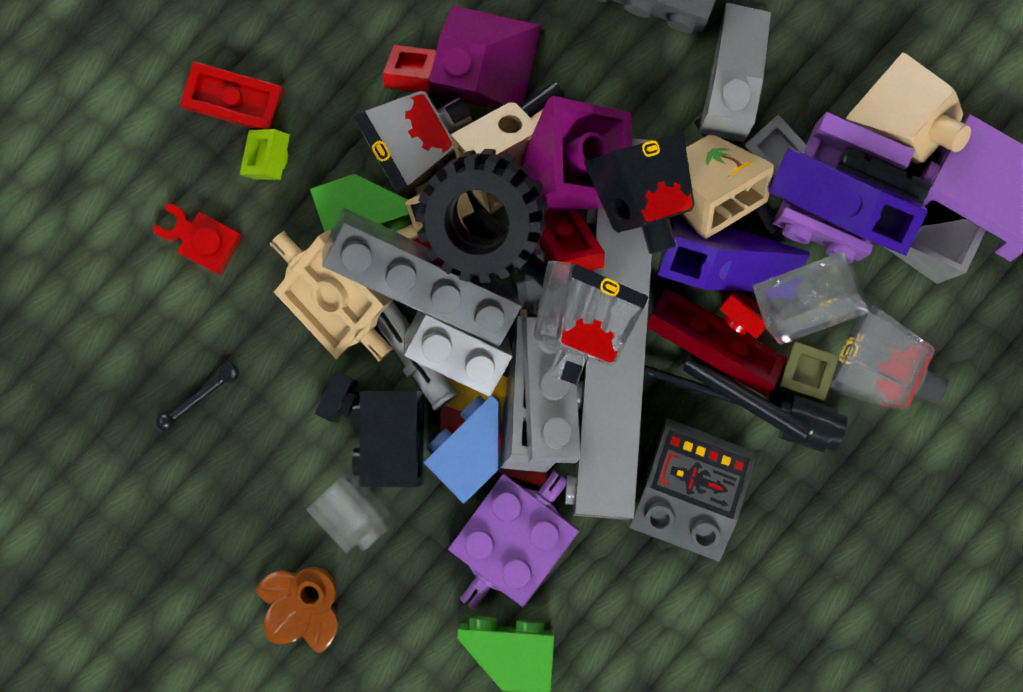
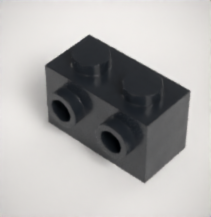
[352,391,424,487]

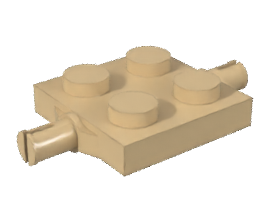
[270,230,394,362]

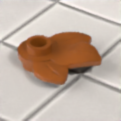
[255,567,339,653]

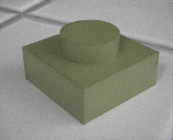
[777,341,839,401]

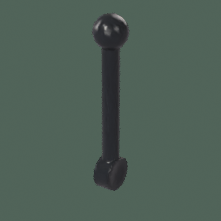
[156,364,239,431]

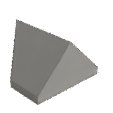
[885,219,986,284]

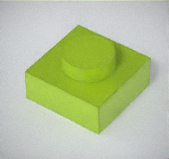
[239,129,290,180]

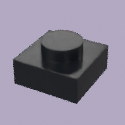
[314,371,360,423]

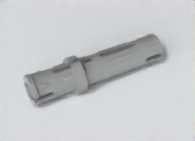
[377,301,459,411]

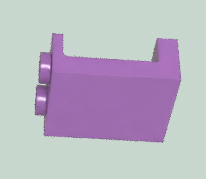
[773,112,915,263]
[920,114,1023,262]

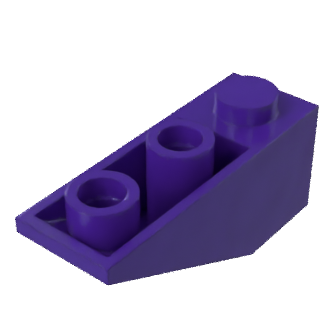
[768,147,928,256]
[658,215,810,294]

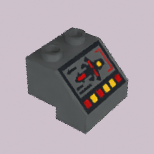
[629,418,755,562]

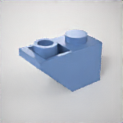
[423,395,501,504]

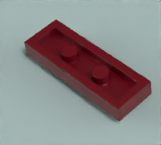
[647,287,787,397]

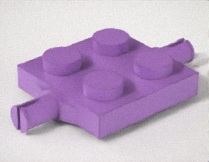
[448,469,580,610]

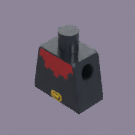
[584,132,694,254]

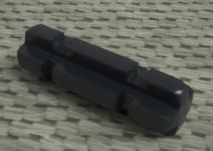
[837,147,930,203]

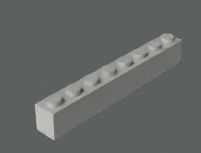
[565,139,652,520]

